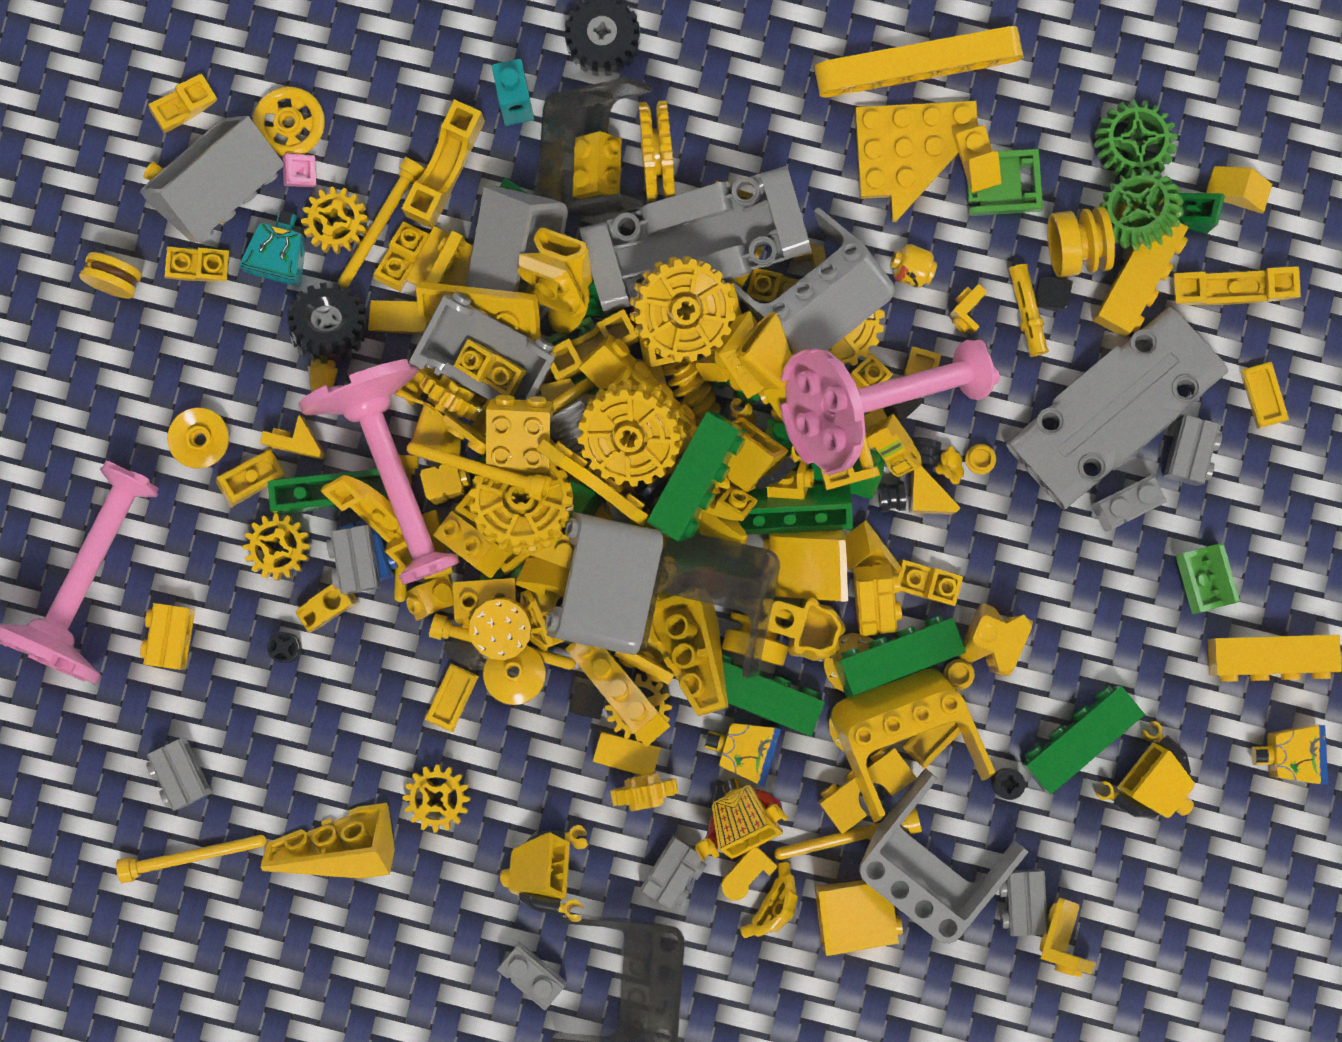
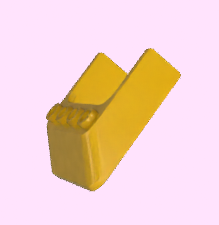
[831,668,995,822]

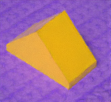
[1206,166,1272,214]
[909,466,960,515]

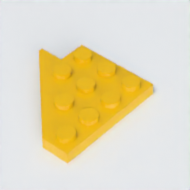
[855,101,978,222]
[415,282,541,341]

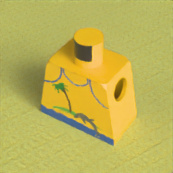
[704,723,781,787]
[1251,724,1328,785]

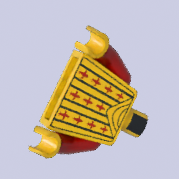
[695,778,788,862]

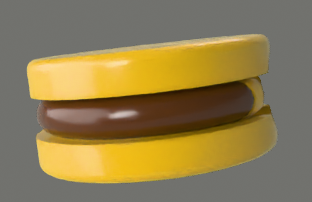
[79,252,142,299]

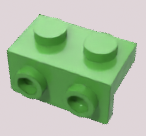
[1175,543,1240,615]

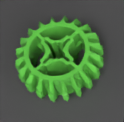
[1094,99,1178,179]
[1099,168,1184,252]

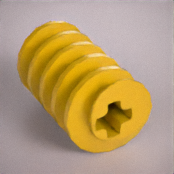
[663,360,721,427]

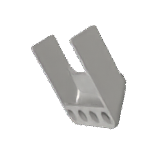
[725,207,895,356]
[859,768,1028,944]

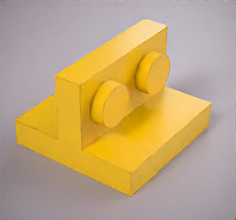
[406,226,473,286]

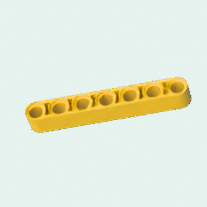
[814,26,1024,98]

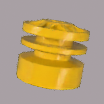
[1048,206,1115,278]
[721,598,794,666]

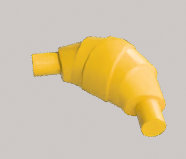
[740,862,798,938]

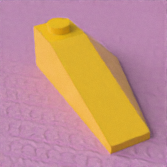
[646,588,728,716]
[261,803,395,879]

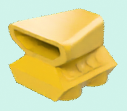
[517,228,592,317]
[714,311,792,399]
[958,603,1033,677]

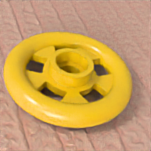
[253,87,325,157]

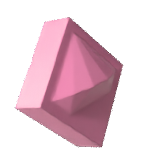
[283,153,316,188]

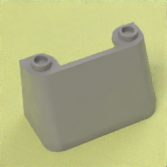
[409,292,556,400]
[545,512,663,655]

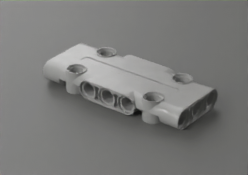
[580,166,812,314]
[1006,307,1228,510]

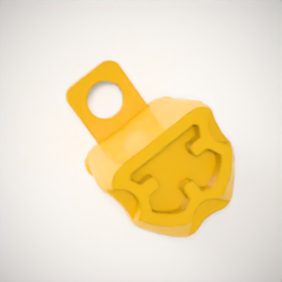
[395,392,461,456]
[766,598,845,661]

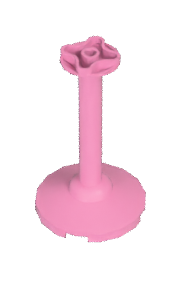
[780,340,1000,475]
[298,359,460,585]
[0,461,159,686]

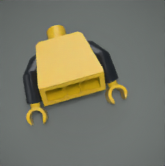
[721,398,804,492]
[1095,721,1195,818]
[500,825,588,922]

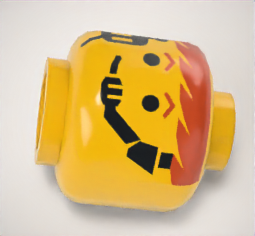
[890,244,937,288]

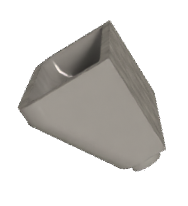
[140,116,285,243]
[466,186,568,319]

